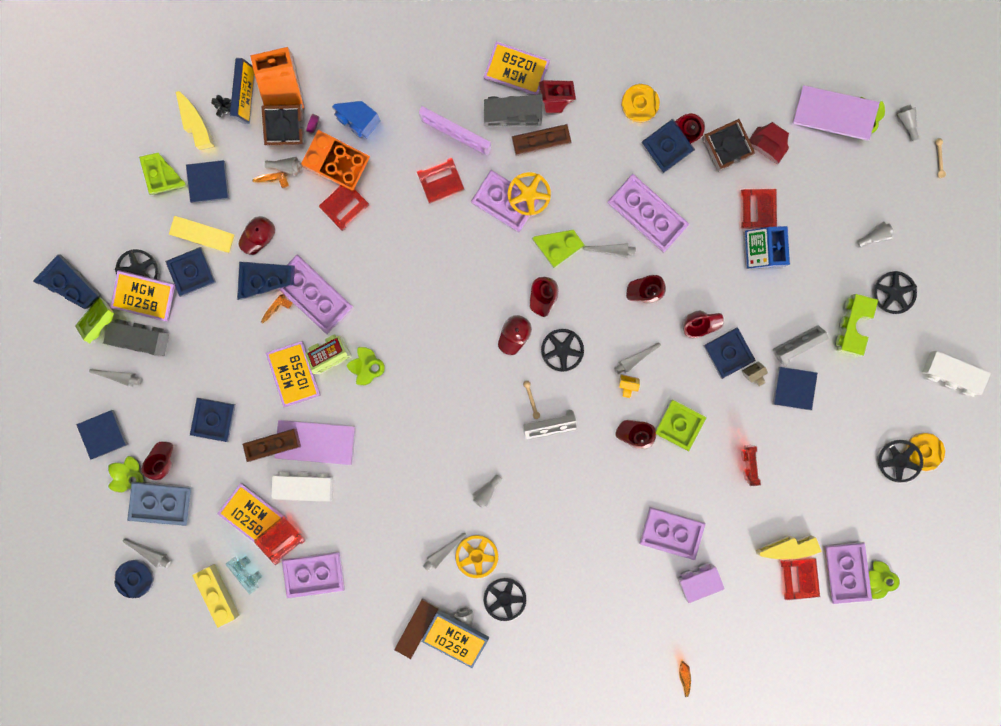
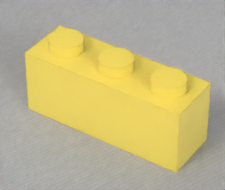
[192,564,239,628]

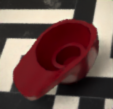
[676,113,705,143]
[238,216,275,255]
[626,275,666,303]
[530,277,558,317]
[683,310,724,338]
[498,315,532,355]
[615,420,656,449]
[141,442,173,480]

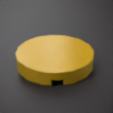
[621,84,660,123]
[905,433,945,471]

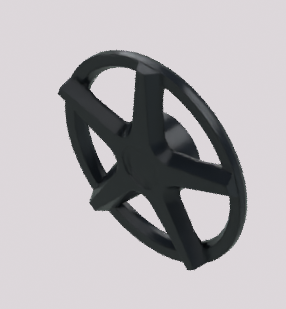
[115,249,158,279]
[874,271,917,314]
[541,329,584,372]
[878,440,923,483]
[483,578,526,621]

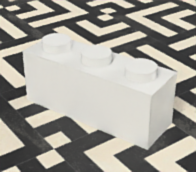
[922,351,991,397]
[272,471,333,502]

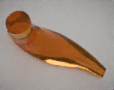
[252,172,289,188]
[261,294,292,324]
[679,660,691,697]

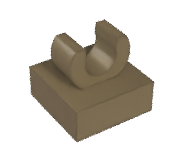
[742,362,768,386]

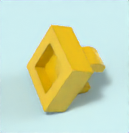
[619,374,640,398]

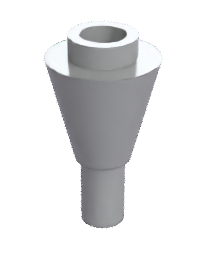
[897,105,919,141]
[265,157,301,176]
[857,221,894,247]
[472,474,502,507]
[454,608,473,627]

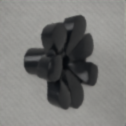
[211,95,231,117]

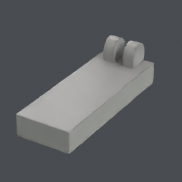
[773,325,829,366]
[524,410,577,439]

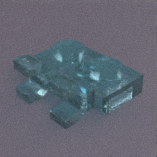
[226,556,263,595]

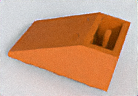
[250,47,304,109]
[301,130,370,191]

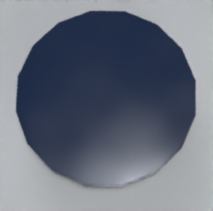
[114,560,154,598]

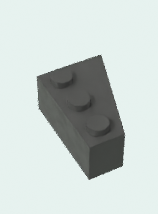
[484,94,543,126]
[103,319,169,356]

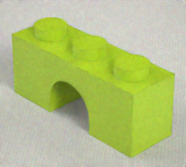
[836,294,878,356]

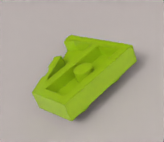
[139,153,186,195]
[532,230,584,268]

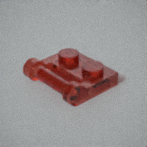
[417,158,465,204]
[319,185,369,231]
[741,189,777,229]
[741,445,761,486]
[254,516,306,565]
[781,558,820,600]

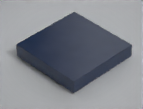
[642,119,695,173]
[186,160,229,203]
[165,247,216,297]
[703,327,756,379]
[773,367,818,410]
[190,398,236,442]
[76,410,128,460]

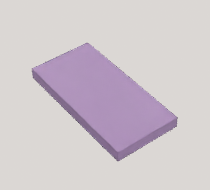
[793,85,880,141]
[419,106,491,155]
[607,174,689,253]
[279,254,353,334]
[275,420,355,465]

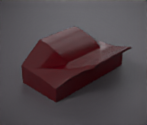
[539,80,576,113]
[749,122,789,165]

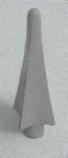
[583,243,636,258]
[614,343,661,374]
[89,369,141,387]
[423,533,466,571]
[123,539,170,568]

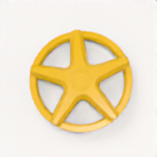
[508,172,551,215]
[455,535,498,578]

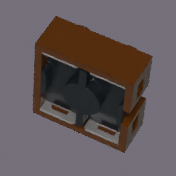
[261,104,305,145]
[702,119,755,172]

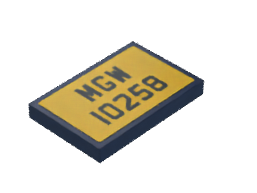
[230,58,255,124]

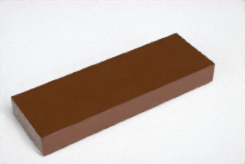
[512,124,572,156]
[242,428,301,462]
[394,598,439,659]

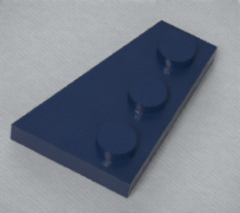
[33,254,101,309]
[237,262,295,300]

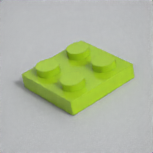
[75,297,114,344]
[656,400,707,451]

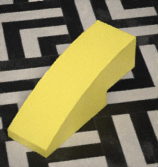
[176,91,215,150]
[169,216,235,253]
[756,535,822,559]

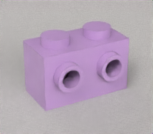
[678,564,725,603]

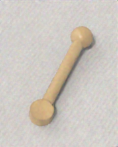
[935,138,946,178]
[523,381,540,419]

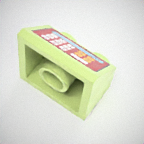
[305,334,352,374]

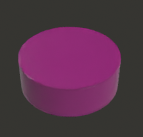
[306,114,320,134]

